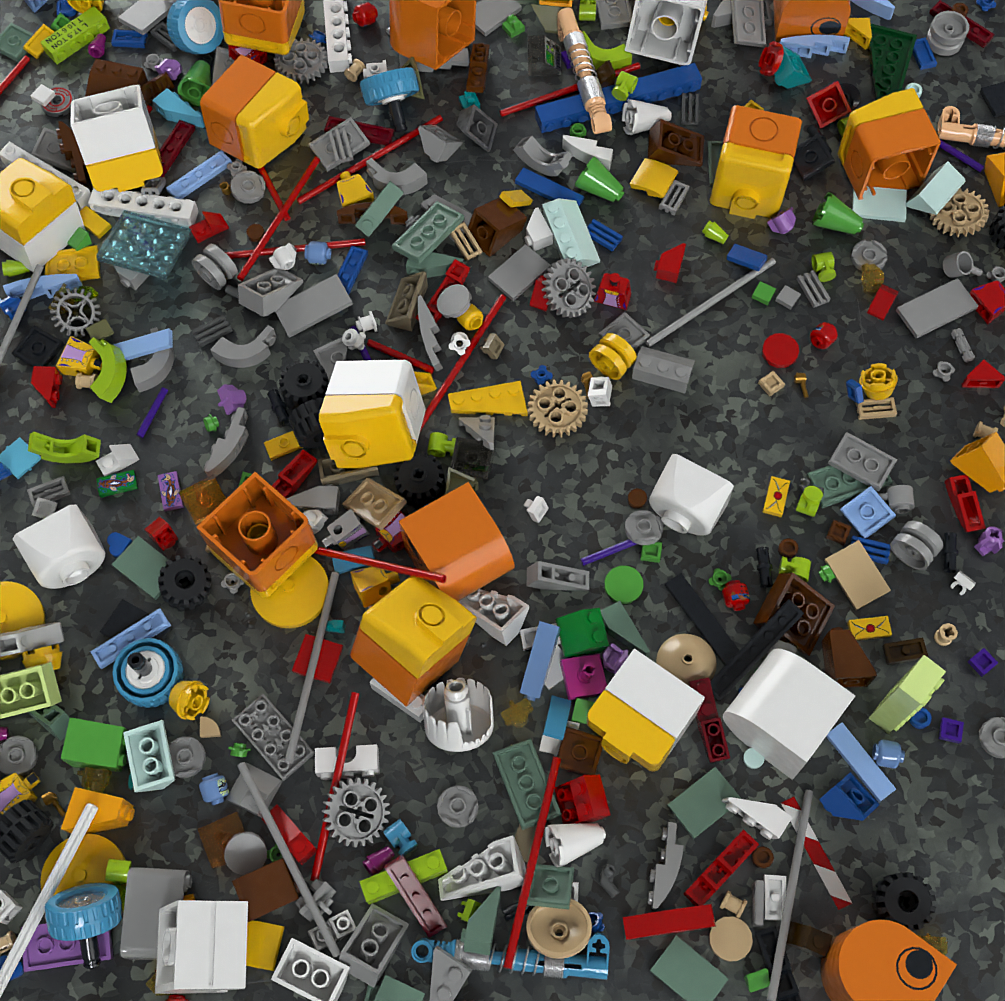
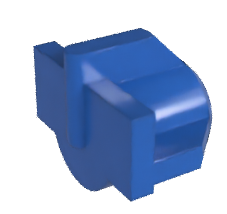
[0,296,27,320]

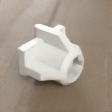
[269,243,297,270]
[303,509,328,534]

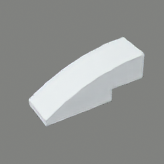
[562,135,613,171]

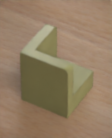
[86,318,114,340]

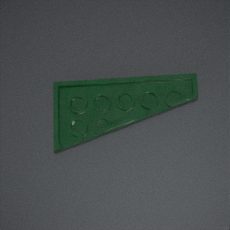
[869,23,917,100]

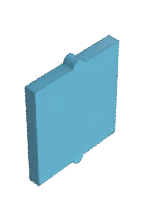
[0,437,41,479]

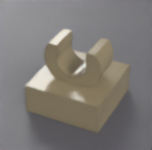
[480,333,505,359]

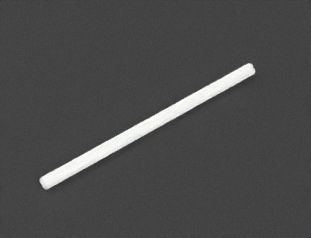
[0,803,98,997]

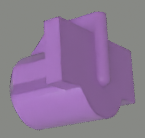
[155,59,182,81]
[767,207,796,234]
[217,384,246,415]
[974,526,1004,557]
[602,643,629,674]

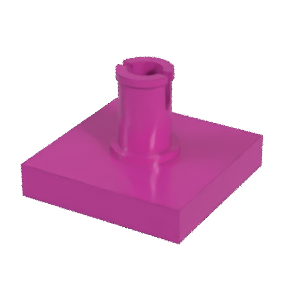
[560,654,607,700]

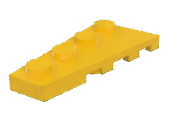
[448,381,528,416]

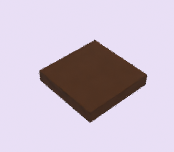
[557,726,603,776]

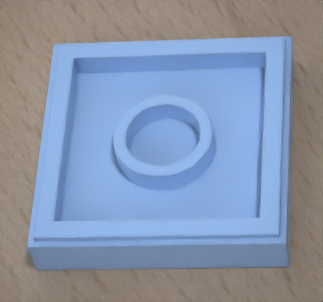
[840,486,896,539]

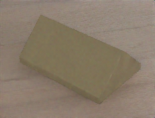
[385,271,428,331]
[318,457,379,486]

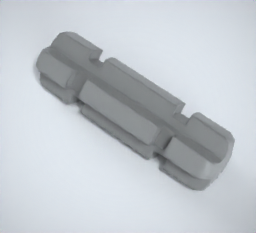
[951,328,975,362]

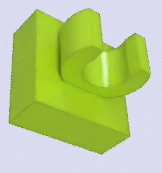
[457,899,481,923]

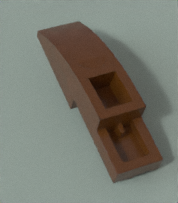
[466,43,490,93]
[56,121,88,188]

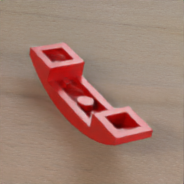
[416,259,470,322]

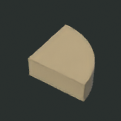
[200,716,222,738]

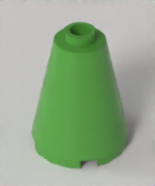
[178,60,211,107]
[575,157,624,202]
[812,192,864,235]

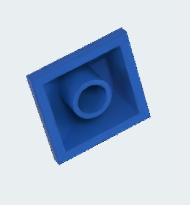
[819,772,880,821]

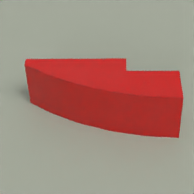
[944,474,986,533]

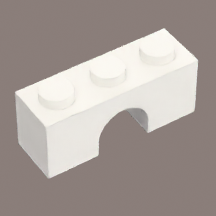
[315,744,379,780]

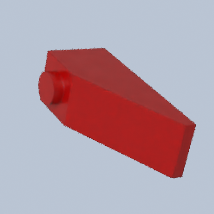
[261,805,317,865]

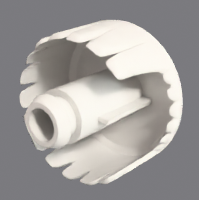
[422,678,494,752]

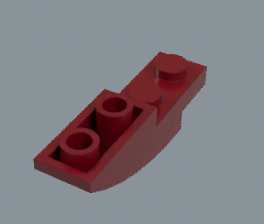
[688,677,730,763]

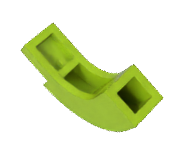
[582,31,632,70]
[89,337,127,403]
[28,432,101,463]

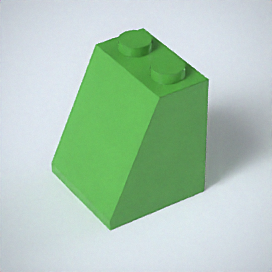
[61,718,128,772]

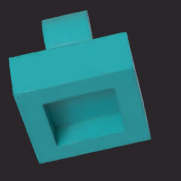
[459,91,480,109]

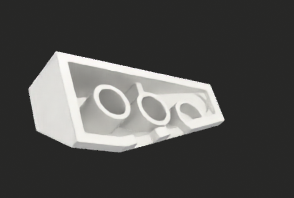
[458,589,529,646]
[438,835,526,901]

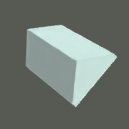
[906,161,966,215]
[123,720,176,792]

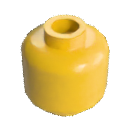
[457,303,483,331]

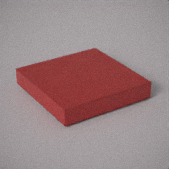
[292,634,344,684]

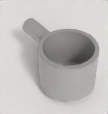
[943,251,983,278]
[878,485,915,514]

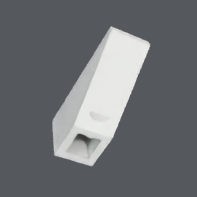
[722,797,793,840]

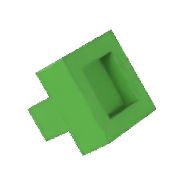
[502,14,525,38]

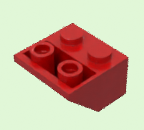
[554,775,611,824]

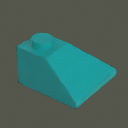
[774,45,812,89]

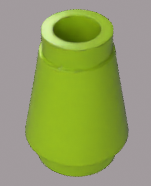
[702,220,729,244]
[2,260,30,277]

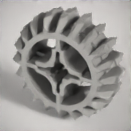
[50,288,101,337]

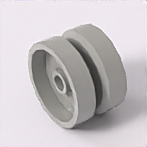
[926,11,969,56]
[191,243,238,290]
[890,520,943,570]

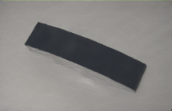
[755,926,801,1001]

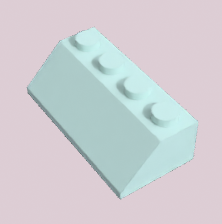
[542,198,600,267]

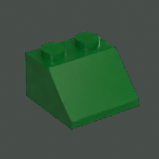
[555,608,609,657]

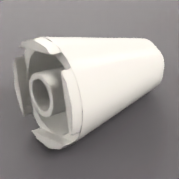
[622,99,671,135]
[544,823,606,867]

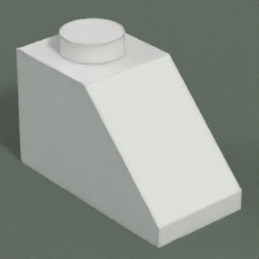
[524,207,553,251]

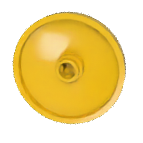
[250,556,329,628]
[0,581,45,660]
[40,834,126,898]

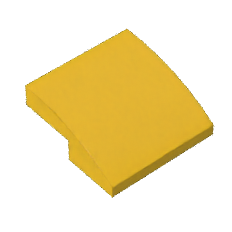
[630,158,678,198]
[246,920,284,971]

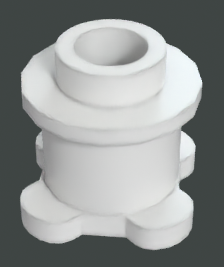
[355,311,378,333]
[342,329,366,350]
[449,332,470,355]

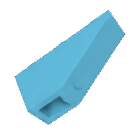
[152,88,205,128]

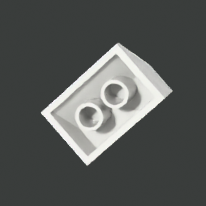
[271,938,350,1001]

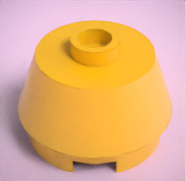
[859,363,898,400]
[22,644,63,670]
[169,681,210,720]

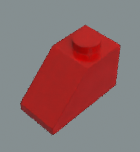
[654,243,686,283]

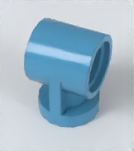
[383,819,418,856]

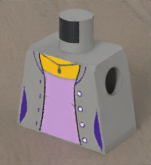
[322,509,370,549]

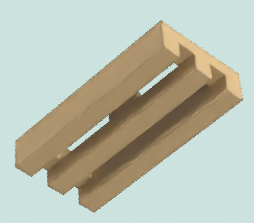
[450,222,483,262]
[855,397,897,420]

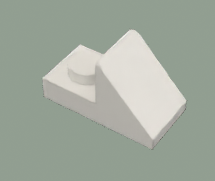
[96,444,139,476]

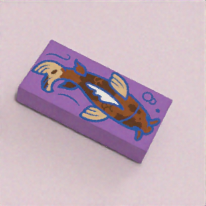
[158,471,184,512]

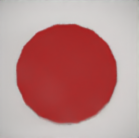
[759,41,784,77]
[762,333,799,368]

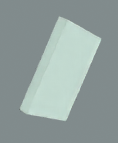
[852,186,907,222]

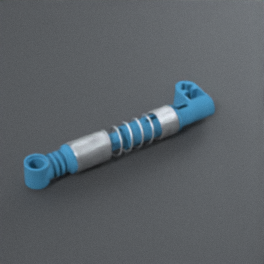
[411,932,610,980]

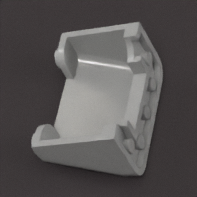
[120,867,192,960]

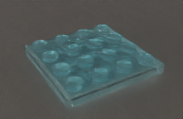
[96,210,192,280]

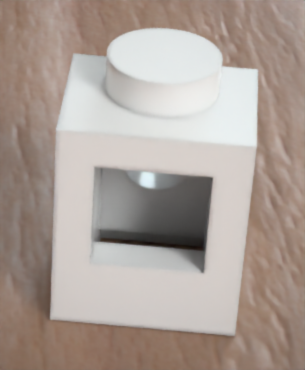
[363,60,387,79]
[588,377,612,407]
[0,889,23,925]

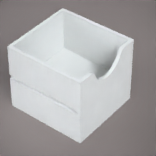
[155,900,248,994]

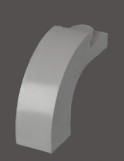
[513,135,573,176]
[366,158,428,195]
[210,325,277,368]
[130,327,174,392]

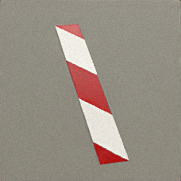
[781,797,852,910]

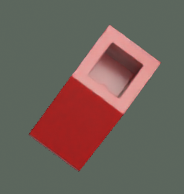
[31,366,63,408]
[145,517,178,551]

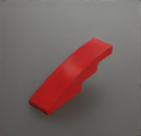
[272,449,318,498]
[684,829,759,906]
[623,904,716,940]

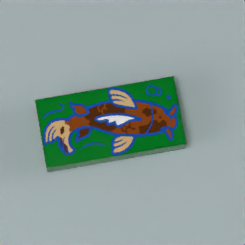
[96,470,138,498]

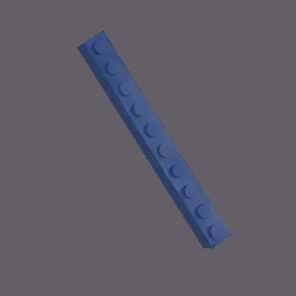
[535,63,702,133]

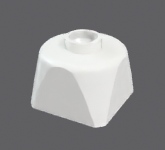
[649,454,734,536]
[13,504,106,589]

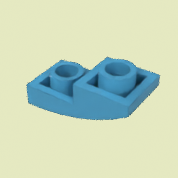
[332,546,375,574]
[543,695,571,740]

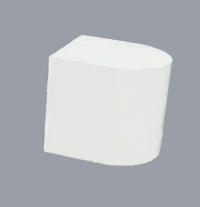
[723,649,855,780]

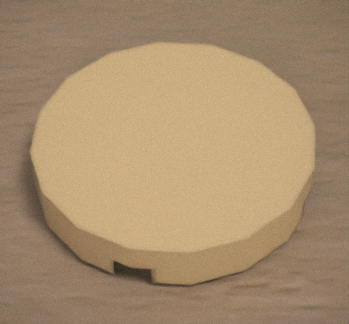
[709,916,753,962]

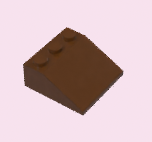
[85,59,148,97]
[753,572,835,656]

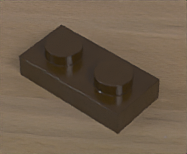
[882,637,929,665]

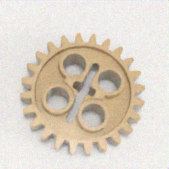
[929,188,990,237]
[528,379,588,437]

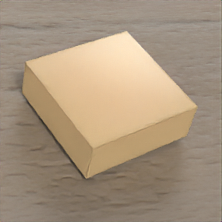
[758,371,785,396]

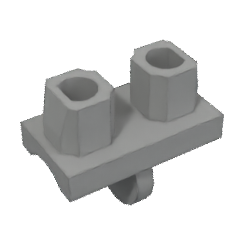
[296,879,336,922]

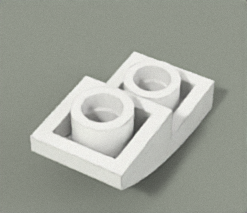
[308,909,357,951]

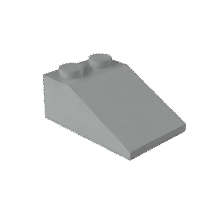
[238,268,303,317]
[338,903,409,988]

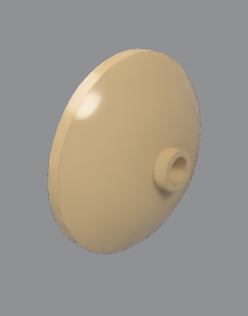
[656,634,717,686]
[526,899,592,959]

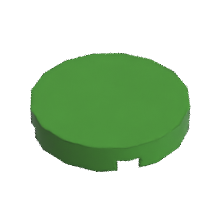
[604,566,644,604]

